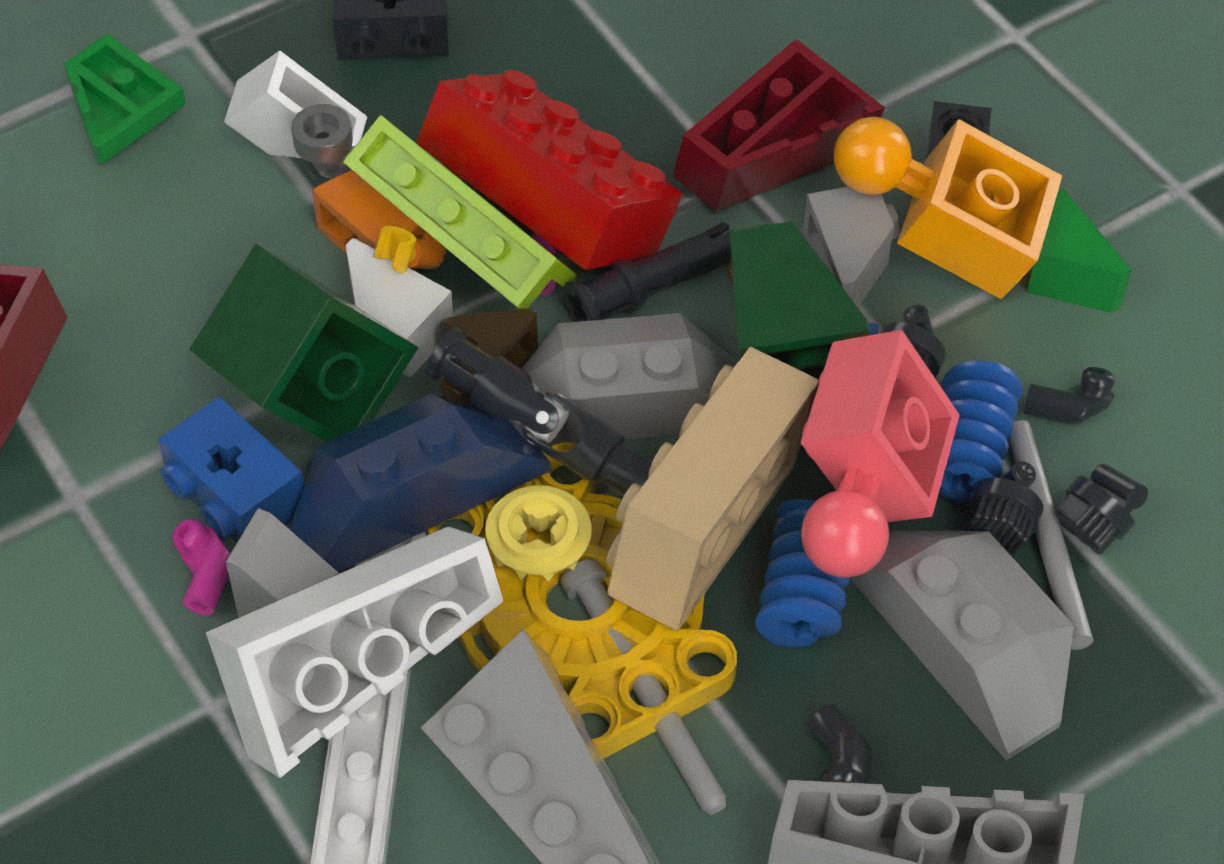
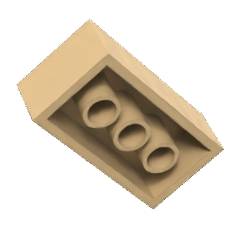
[606,346,819,631]

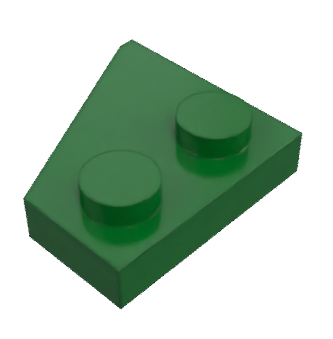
[64,34,186,164]

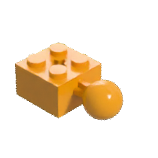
[834,117,1062,300]

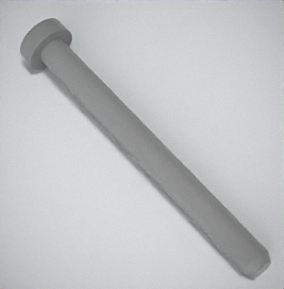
[560,559,726,815]

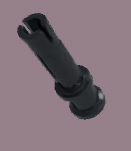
[563,222,733,322]

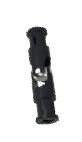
[425,326,652,497]

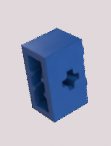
[158,396,304,543]

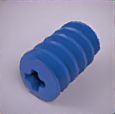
[938,360,1023,505]
[755,499,850,649]

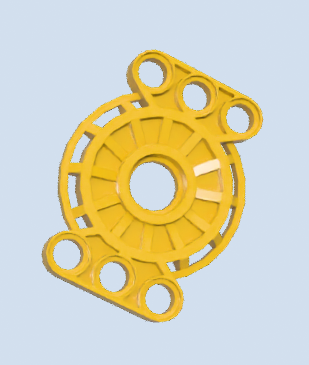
[426,442,737,759]

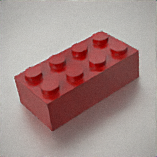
[416,70,683,270]

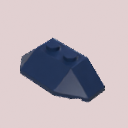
[289,394,552,572]

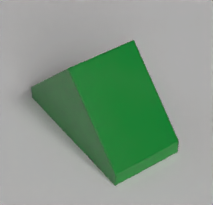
[1027,188,1132,313]

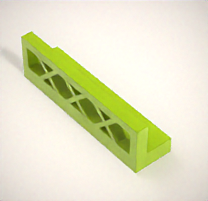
[343,115,577,309]

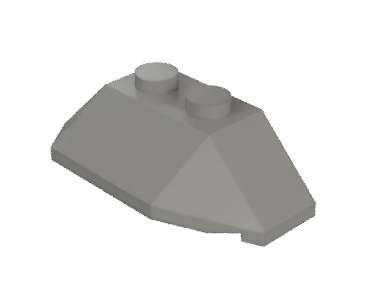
[523,313,738,446]
[850,530,1074,761]

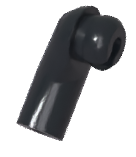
[1023,367,1115,424]
[808,704,872,784]

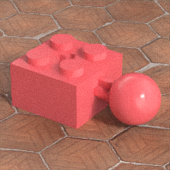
[801,330,960,578]

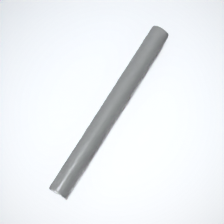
[1008,420,1094,650]

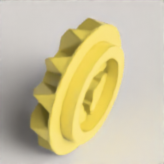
[485,485,592,582]

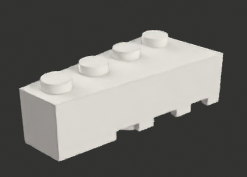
[206,526,503,778]

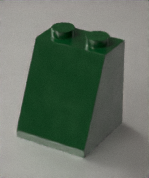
[730,221,870,393]
[189,243,419,442]

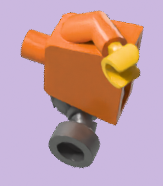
[291,104,462,274]

